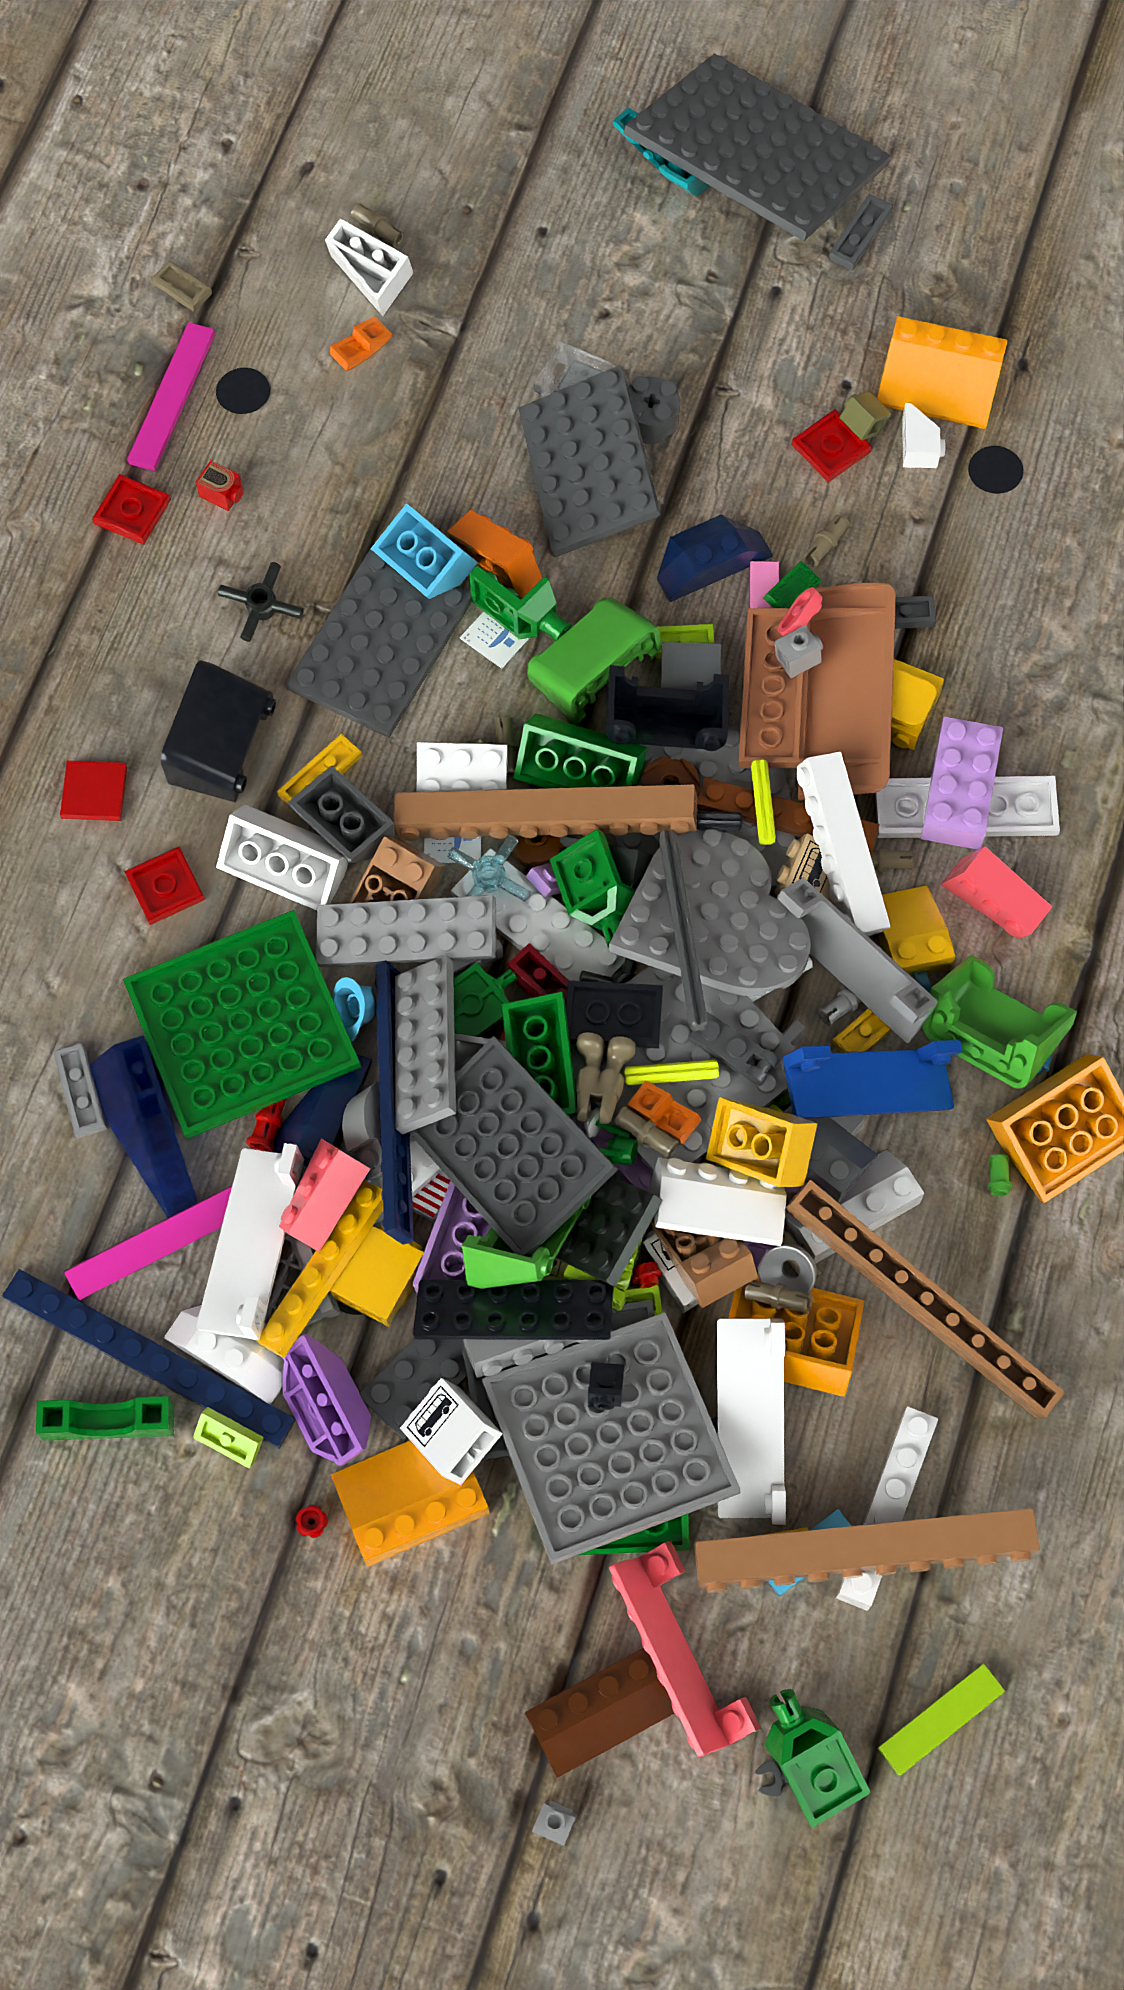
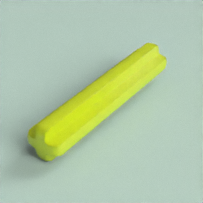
[751,759,776,845]
[624,1059,719,1085]

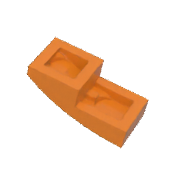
[329,316,392,371]
[627,1081,702,1145]

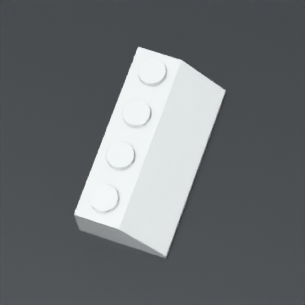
[216,804,349,910]
[784,1150,924,1264]
[648,1157,787,1246]

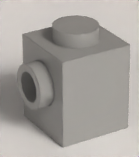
[774,625,823,678]

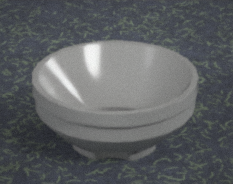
[758,1244,817,1294]

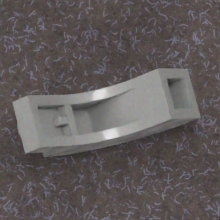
[342,1081,382,1180]

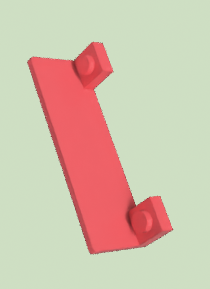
[609,1541,761,1757]

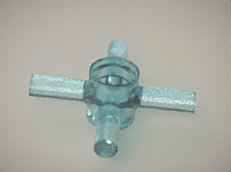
[447,835,531,902]

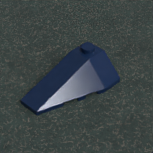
[272,1054,372,1167]

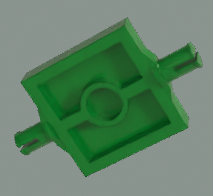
[453,962,517,1037]

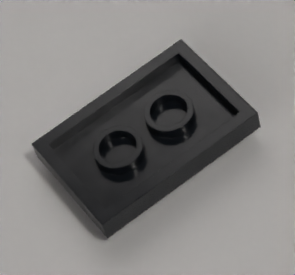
[566,980,663,1049]

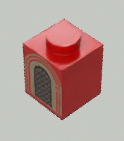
[196,460,244,511]

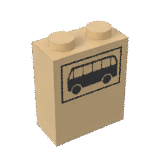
[774,833,836,907]

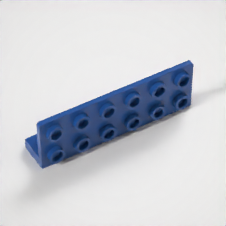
[782,1040,963,1119]

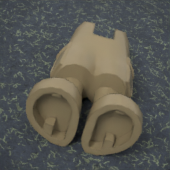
[575,1032,636,1124]

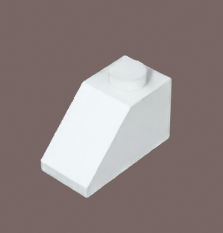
[902,403,945,468]

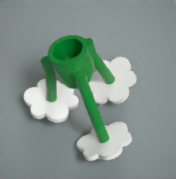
[584,1107,638,1166]

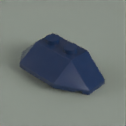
[657,515,773,602]

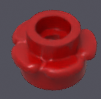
[632,1262,663,1289]
[295,1505,328,1538]

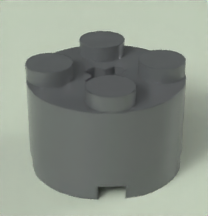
[629,376,680,444]

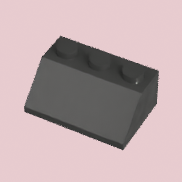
[288,766,395,863]
[784,1106,878,1203]

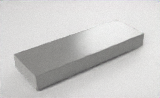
[53,1042,107,1139]

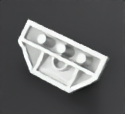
[164,1305,284,1405]

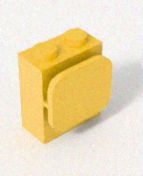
[891,659,945,750]
[330,1224,424,1327]

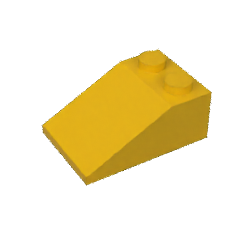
[878,885,956,978]
[706,1097,818,1187]

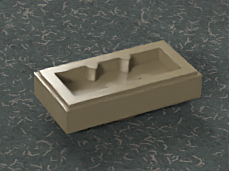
[151,260,212,312]

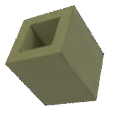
[839,391,891,440]

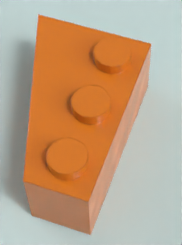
[447,509,542,599]

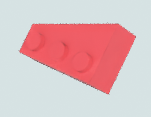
[940,846,1052,939]
[279,1138,370,1252]

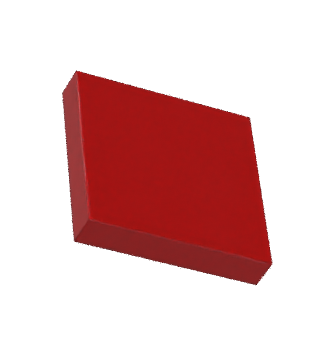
[791,409,872,482]
[92,474,171,545]
[60,760,127,821]
[124,847,205,925]

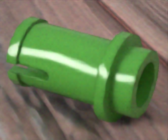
[987,1154,1013,1197]

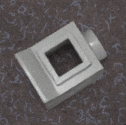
[532,1800,578,1847]

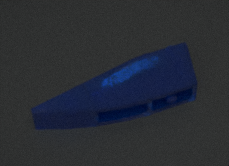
[90,1035,198,1218]

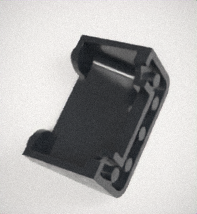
[161,660,276,802]
[605,665,729,751]

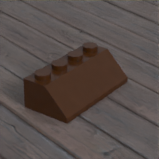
[525,1648,675,1778]

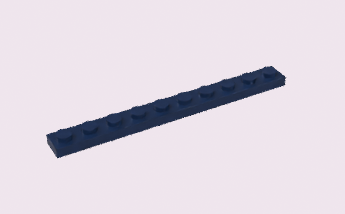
[375,960,414,1245]
[2,1269,296,1449]

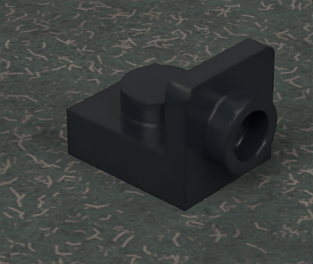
[588,1362,624,1410]

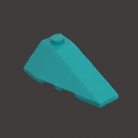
[612,107,710,197]

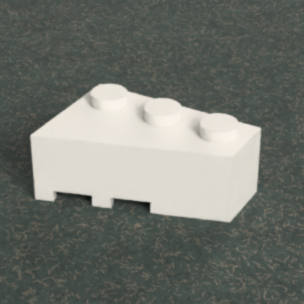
[325,218,413,316]

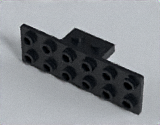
[413,1280,614,1340]

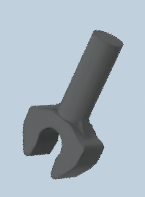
[755,1760,788,1797]

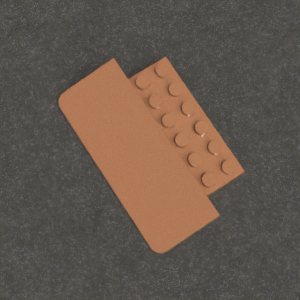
[738,583,896,800]

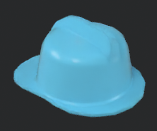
[332,977,376,1043]

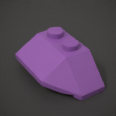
[282,1334,371,1466]

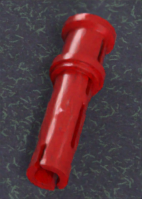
[246,1098,287,1152]

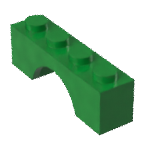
[36,1396,174,1441]

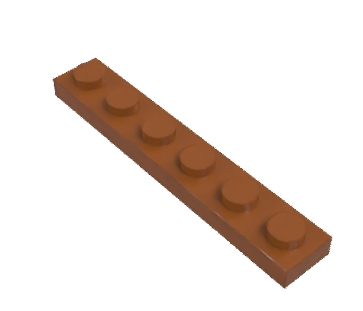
[697,777,880,856]

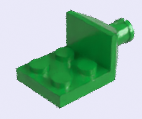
[469,566,572,642]
[549,829,636,948]
[764,1689,871,1828]

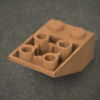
[349,836,446,903]
[650,1221,758,1308]

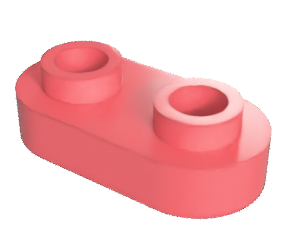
[777,587,823,636]

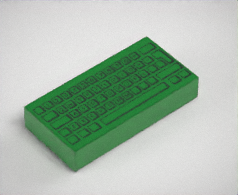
[763,561,822,608]

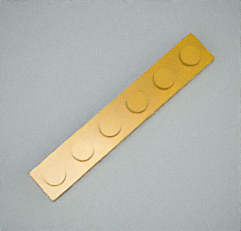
[256,1180,384,1358]

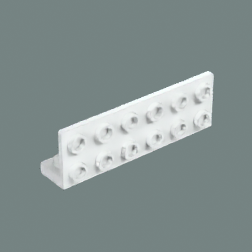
[196,1143,304,1340]
[717,1318,786,1525]

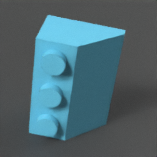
[371,503,478,599]

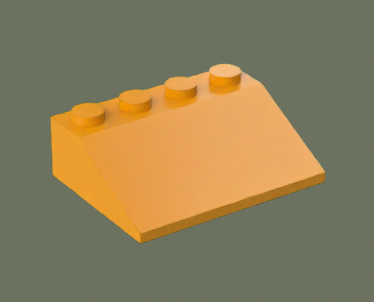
[877,316,1008,429]
[986,1054,1124,1203]
[728,1278,865,1397]
[331,1440,490,1567]

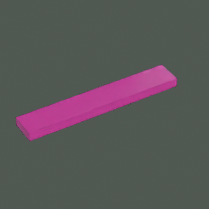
[127,322,215,472]
[64,1185,232,1300]

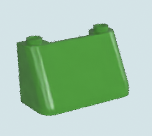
[527,597,662,725]
[923,955,1077,1088]
[462,1197,591,1289]

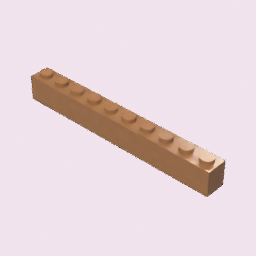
[393,784,698,841]
[785,1180,1065,1419]
[694,1508,1040,1592]

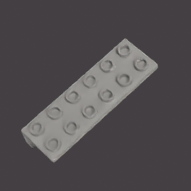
[777,877,938,1043]

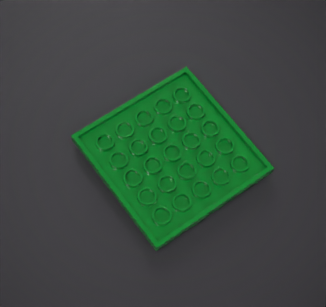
[123,910,361,1140]

